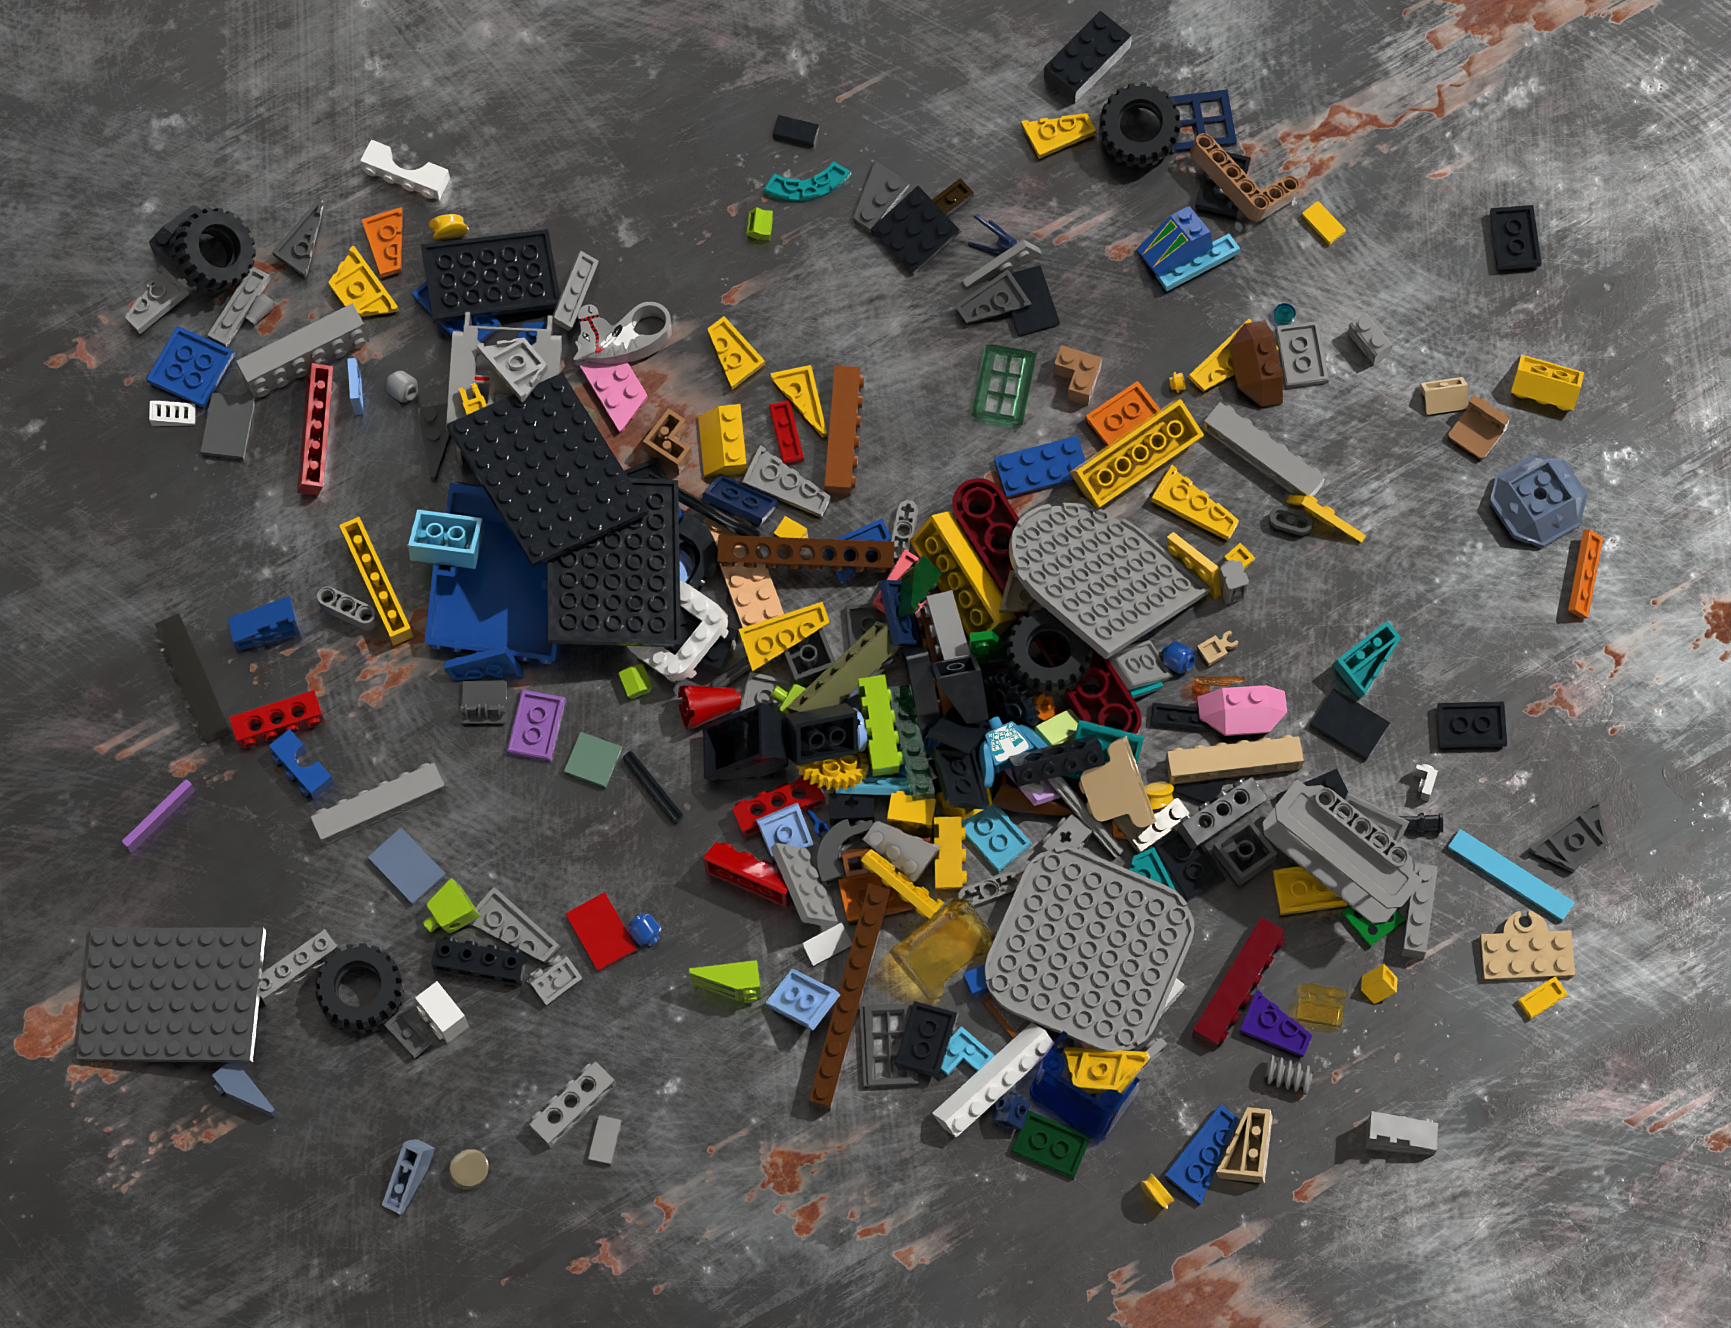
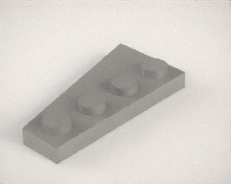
[742,445,831,518]

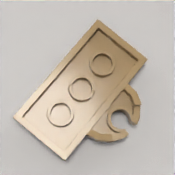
[1480,911,1575,981]

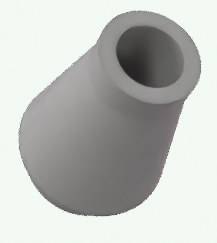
[245,293,275,325]

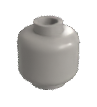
[386,371,418,402]

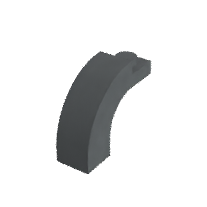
[817,819,873,887]

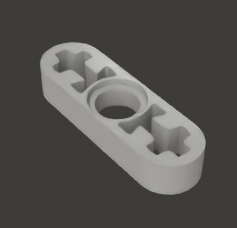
[891,500,918,562]
[958,872,1021,909]

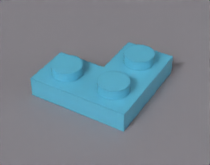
[941,1026,995,1076]

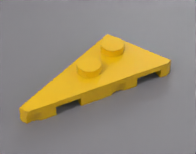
[771,365,827,437]
[1286,494,1366,543]

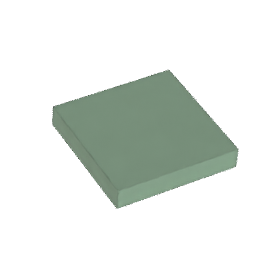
[564,732,622,788]

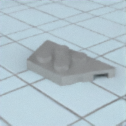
[477,338,548,402]

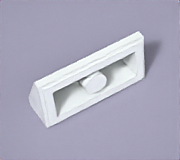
[802,923,852,967]

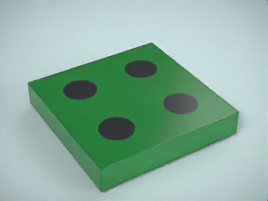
[1342,906,1406,948]

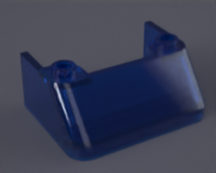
[1030,1030,1140,1141]

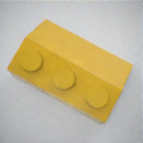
[1511,354,1584,411]
[698,404,747,478]

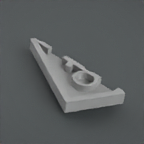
[963,239,1043,288]

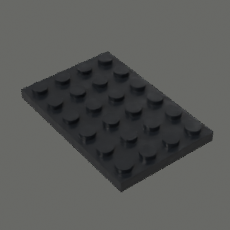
[421,229,560,323]

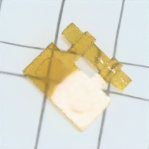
[1296,982,1347,1028]

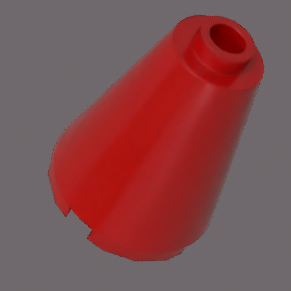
[678,685,741,729]

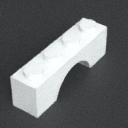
[360,140,450,200]

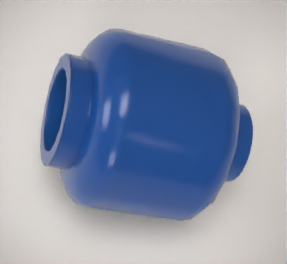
[1161,641,1195,674]
[628,912,661,946]

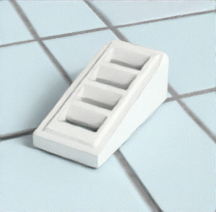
[149,401,196,426]

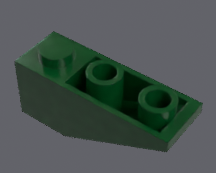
[898,555,942,619]

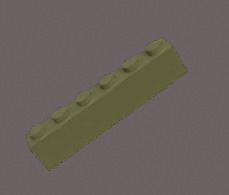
[786,622,900,714]

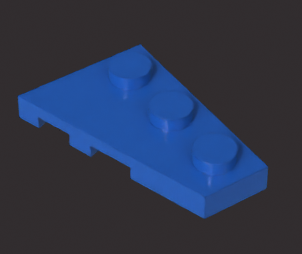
[444,646,523,681]

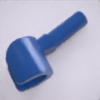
[807,809,830,839]

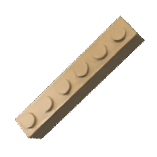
[1165,735,1304,784]

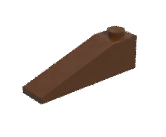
[992,771,1086,818]

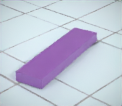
[122,779,195,853]

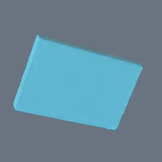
[961,804,1032,874]

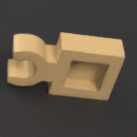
[1197,631,1238,667]

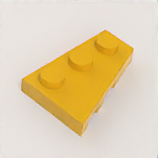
[1021,113,1096,159]
[707,316,765,390]

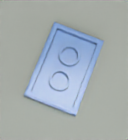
[765,968,840,1030]

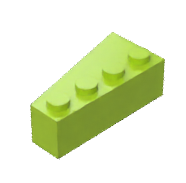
[858,674,903,777]

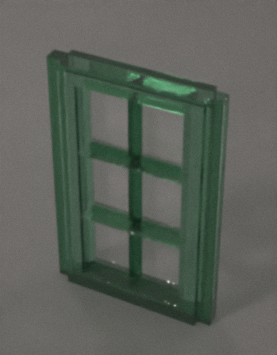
[971,344,1037,425]

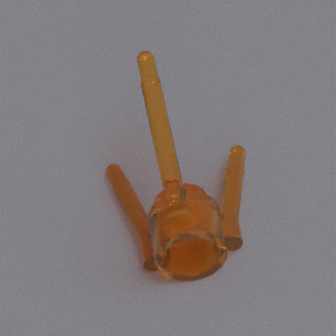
[1192,676,1245,697]

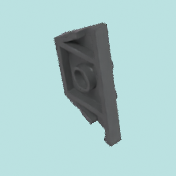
[1529,798,1609,872]

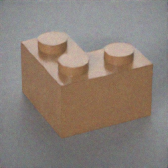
[1054,345,1102,405]
[643,408,692,474]

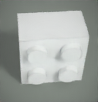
[415,981,469,1043]

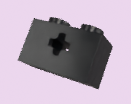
[829,790,875,825]

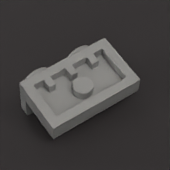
[527,954,582,1005]

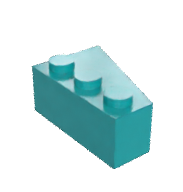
[1332,620,1401,700]

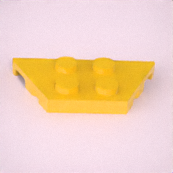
[328,245,399,317]
[1064,1047,1150,1095]

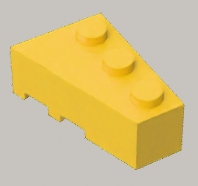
[934,817,967,891]

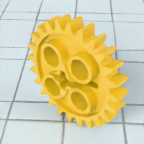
[796,752,869,791]

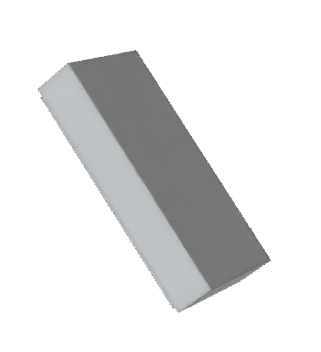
[588,1115,622,1165]

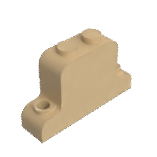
[1079,736,1156,827]

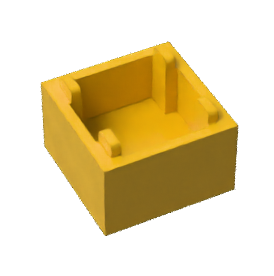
[887,791,936,838]

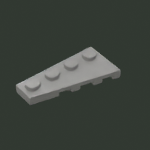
[469,887,561,963]

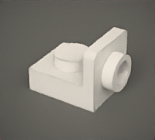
[1413,764,1438,802]

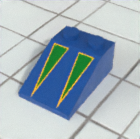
[1137,206,1213,277]

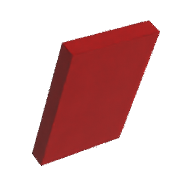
[565,892,638,972]

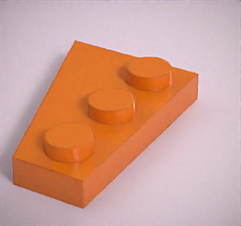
[361,207,403,278]

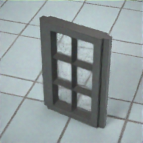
[860,1003,918,1087]

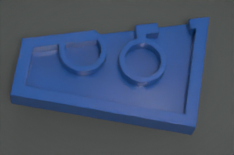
[824,518,892,585]

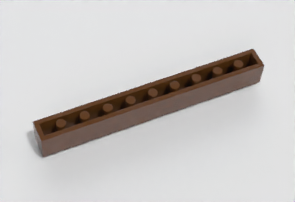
[809,884,891,1111]

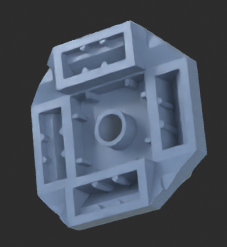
[1489,455,1588,549]

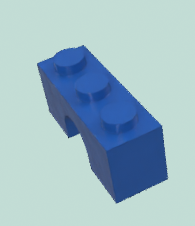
[269,729,334,800]

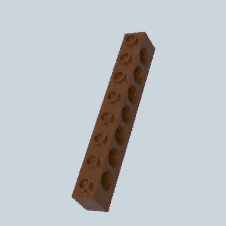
[717,535,895,573]

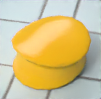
[428,214,469,240]
[1144,781,1174,810]
[1140,1173,1174,1210]

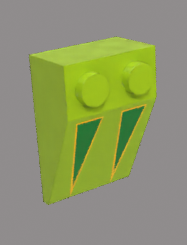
[689,960,762,1003]

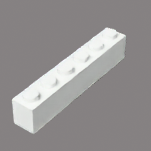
[932,1022,1056,1137]

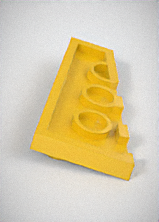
[738,601,830,672]
[861,849,945,919]

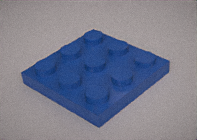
[146,326,235,408]

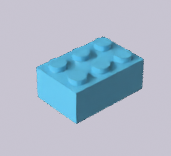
[408,510,484,569]

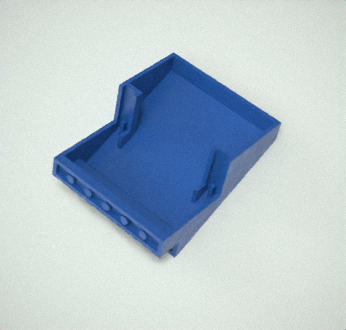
[424,481,561,664]

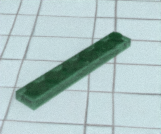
[887,685,935,801]

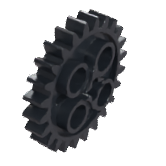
[983,672,1041,731]

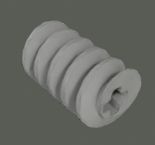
[1264,1055,1315,1095]

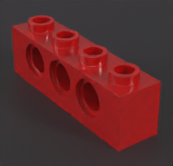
[229,690,325,748]
[732,775,825,838]

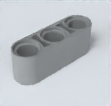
[317,587,378,631]

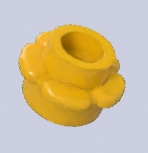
[1169,372,1186,393]

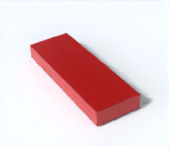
[769,400,804,465]

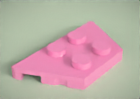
[580,362,648,434]

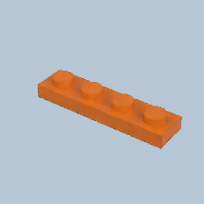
[1568,529,1603,619]

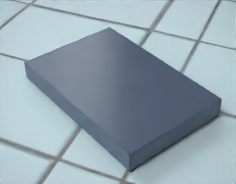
[368,828,446,905]

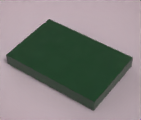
[1010,1110,1092,1180]

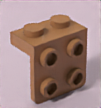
[1448,395,1510,459]

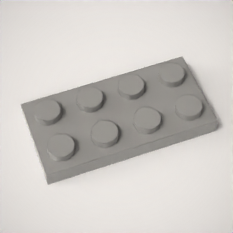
[771,843,838,927]

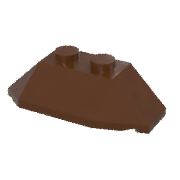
[1229,320,1283,407]

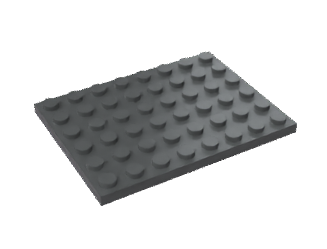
[76,928,266,1062]

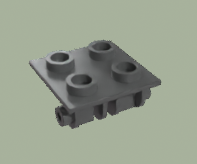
[461,681,507,724]

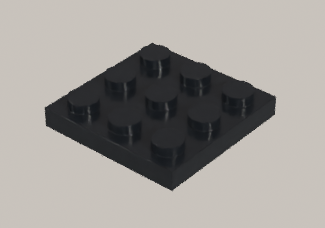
[871,186,961,275]

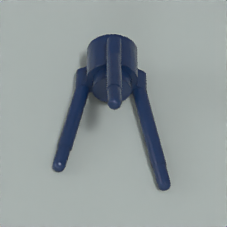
[968,214,1018,255]

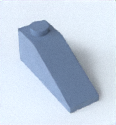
[212,1062,278,1118]
[382,1139,435,1214]

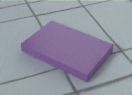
[507,689,566,762]

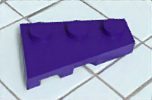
[1240,989,1312,1058]

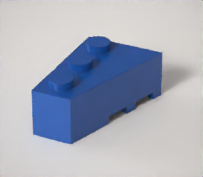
[228,596,301,650]

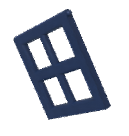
[1169,89,1237,153]

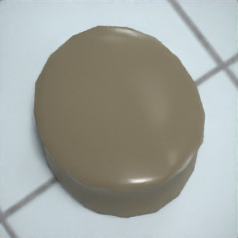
[449,1149,489,1190]

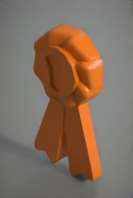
[1033,693,1068,721]

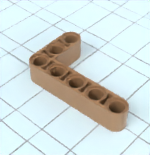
[1190,133,1300,222]

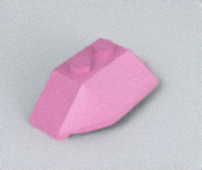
[1197,685,1287,736]

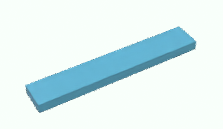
[1447,829,1575,922]

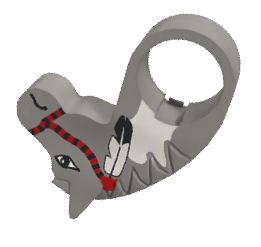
[573,302,672,367]

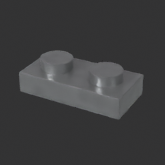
[384,1010,432,1059]

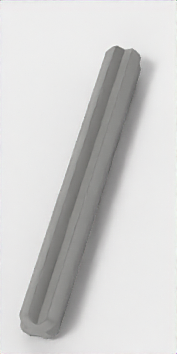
[1047,776,1123,858]

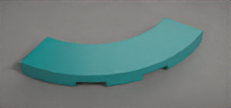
[763,161,851,201]

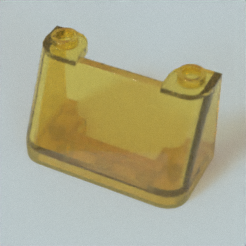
[889,898,995,999]

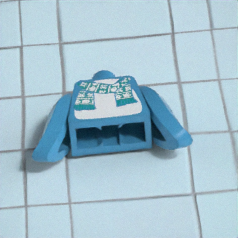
[979,717,1049,788]

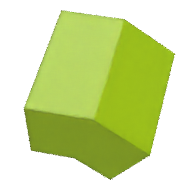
[746,207,773,241]
[618,664,652,699]

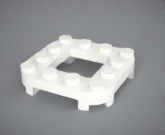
[627,581,729,683]

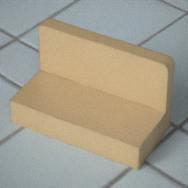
[1420,377,1469,415]

